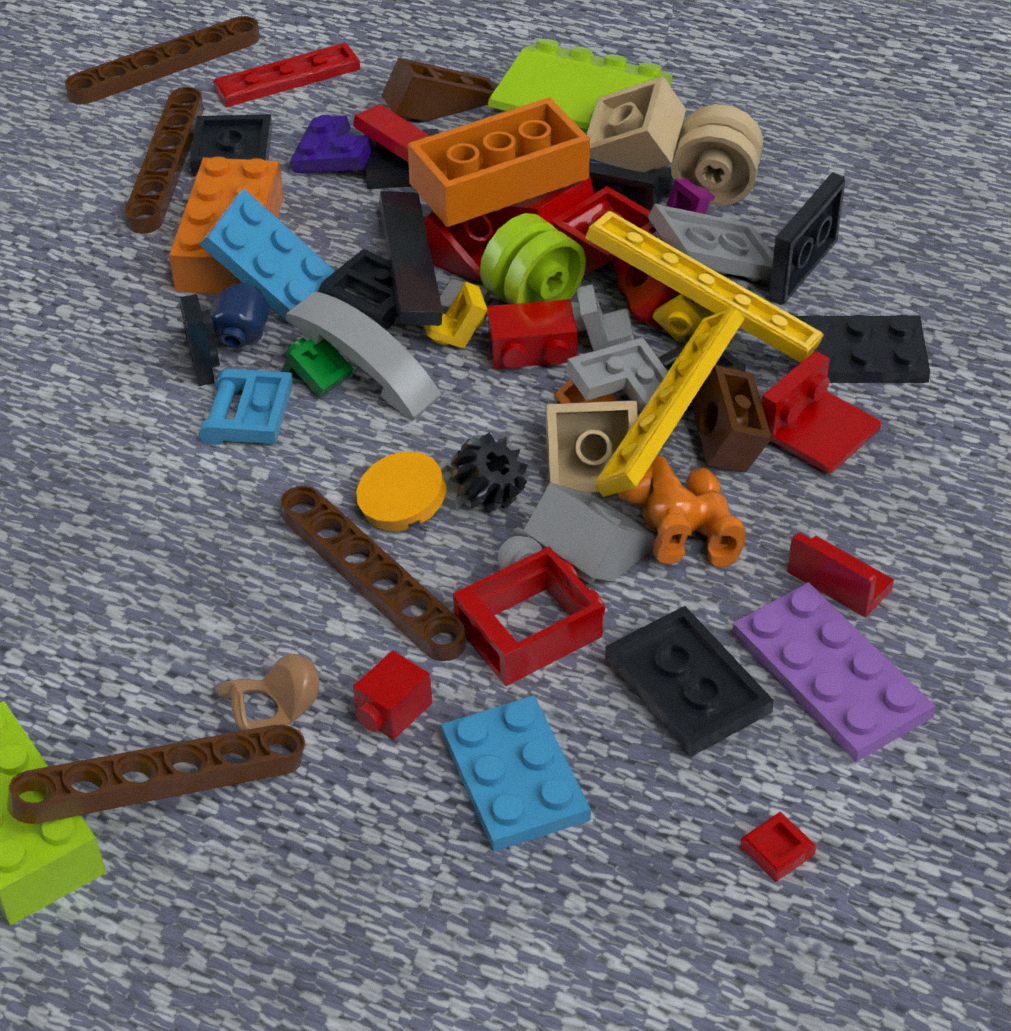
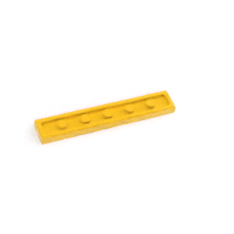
[585,211,824,363]
[594,308,744,497]

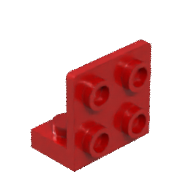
[761,350,881,474]

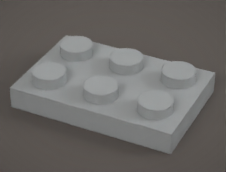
[648,204,773,282]

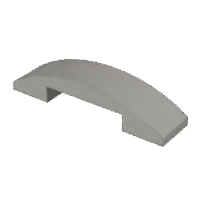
[285,291,441,421]

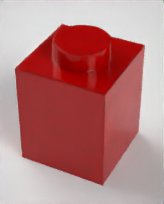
[353,650,432,740]

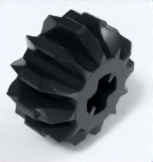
[449,432,528,513]

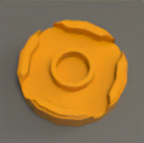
[356,451,447,532]

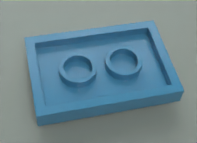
[199,188,335,326]
[441,695,591,852]

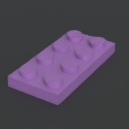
[732,582,936,762]

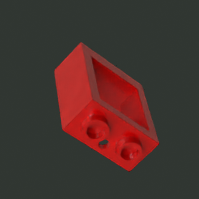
[453,546,605,686]

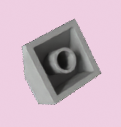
[523,483,658,583]

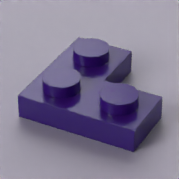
[290,115,374,173]

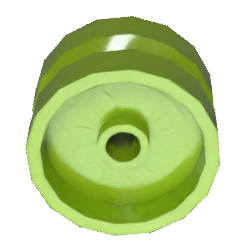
[480,213,586,304]

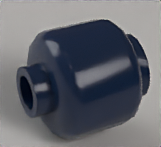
[211,283,269,348]

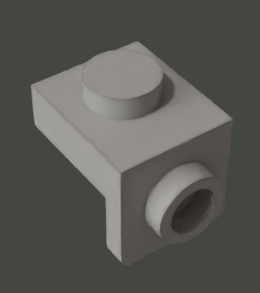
[573,284,634,351]

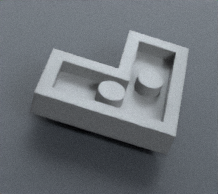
[565,337,668,413]

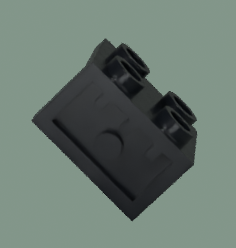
[589,162,673,211]

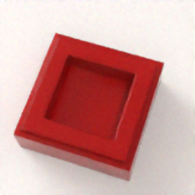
[740,811,816,882]

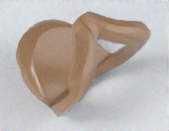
[214,654,319,731]

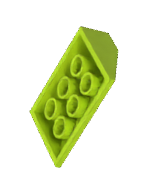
[488,39,673,129]

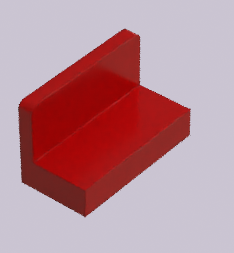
[787,532,894,618]

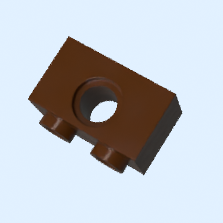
[691,365,772,472]

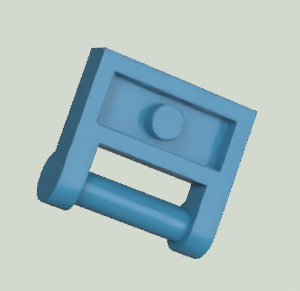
[198,368,293,445]

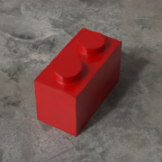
[487,299,577,370]

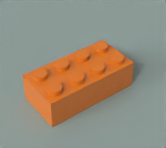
[408,97,590,227]
[169,157,284,294]

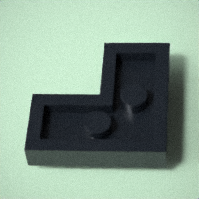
[179,294,220,386]

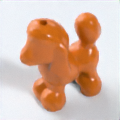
[618,456,746,568]

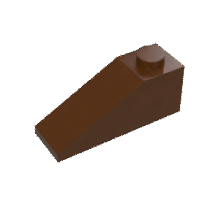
[381,57,497,121]

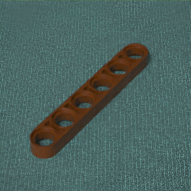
[65,16,260,104]
[125,87,204,234]
[281,486,466,661]
[7,724,305,824]

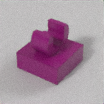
[666,178,715,215]

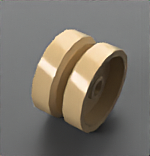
[671,104,763,206]

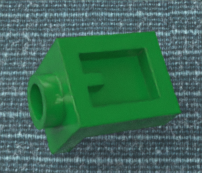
[281,338,354,398]

